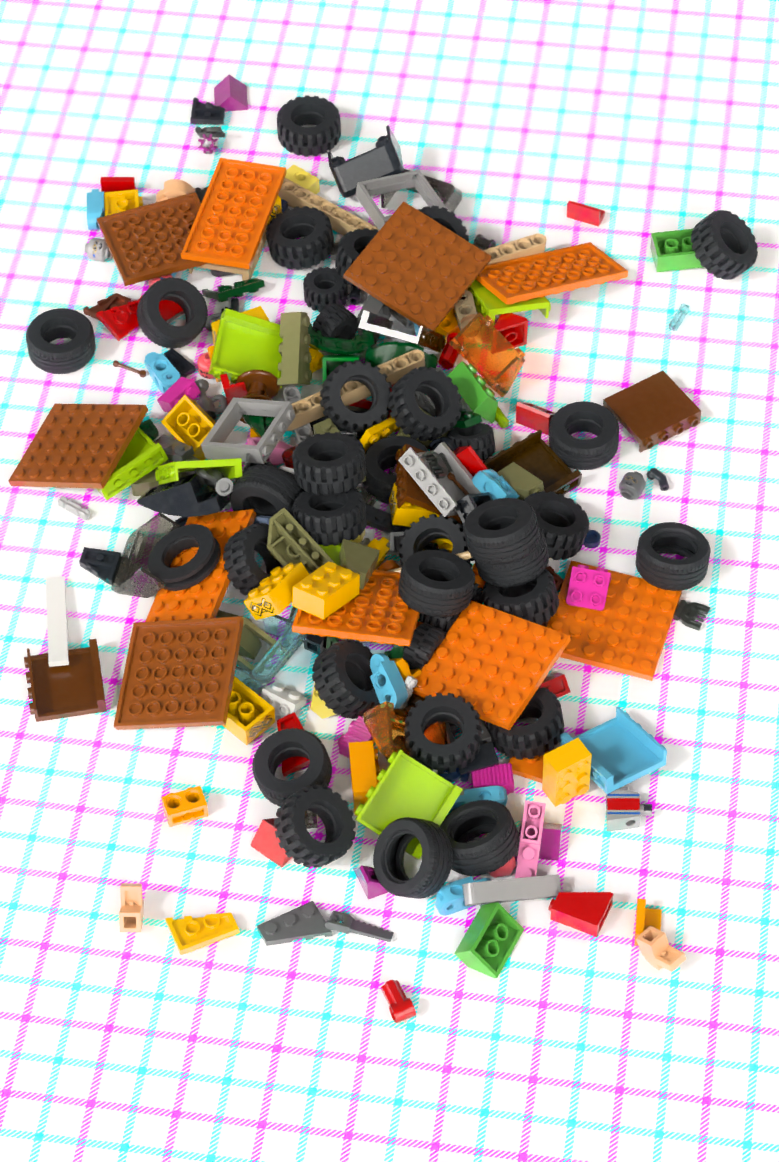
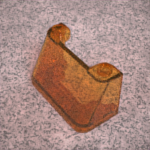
[449,312,526,398]
[363,701,448,770]

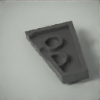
[154,434,195,462]
[257,901,332,946]

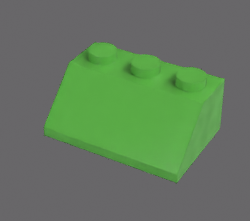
[447,361,498,423]
[454,902,524,979]

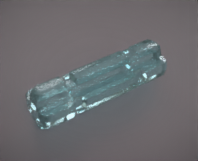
[668,303,690,332]

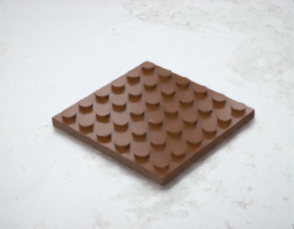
[96,192,208,286]
[343,201,492,331]
[8,403,148,489]
[113,616,244,730]

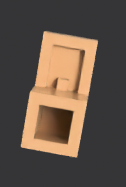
[156,179,195,202]
[119,883,144,932]
[636,926,686,972]

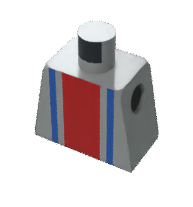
[606,789,652,832]

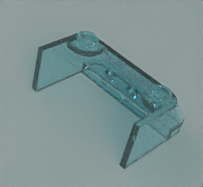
[234,615,307,692]

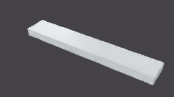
[46,576,69,667]

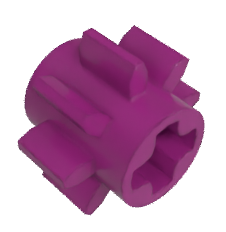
[198,133,218,154]

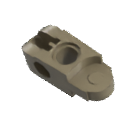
[453,290,479,336]

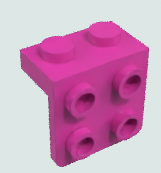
[566,565,612,611]

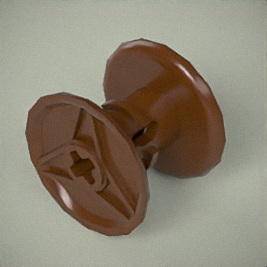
[236,370,280,424]

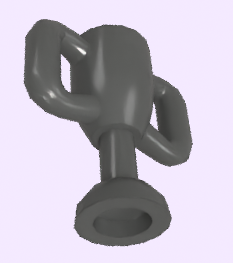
[195,379,228,420]
[195,468,234,496]

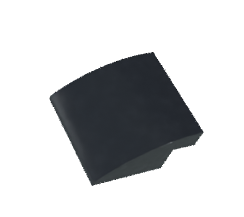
[137,473,230,517]

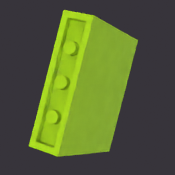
[468,279,551,326]
[208,308,283,390]
[96,428,168,500]
[155,458,242,485]
[354,749,463,860]

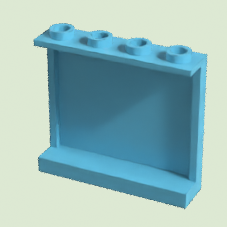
[560,706,667,794]

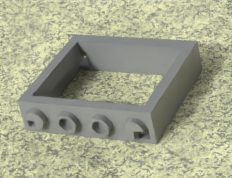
[355,170,446,230]
[201,397,296,464]

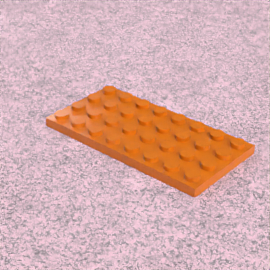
[181,158,287,269]
[476,242,628,305]
[145,509,257,622]

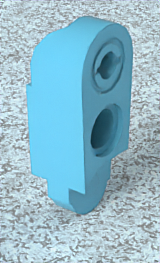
[87,189,105,230]
[144,352,180,393]
[472,469,519,500]
[370,653,408,710]
[449,786,508,813]
[435,876,492,916]

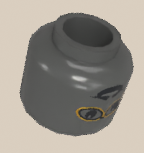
[618,471,646,500]

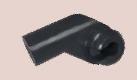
[221,298,239,312]
[646,468,669,491]

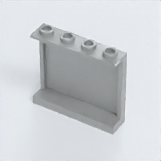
[398,442,481,517]

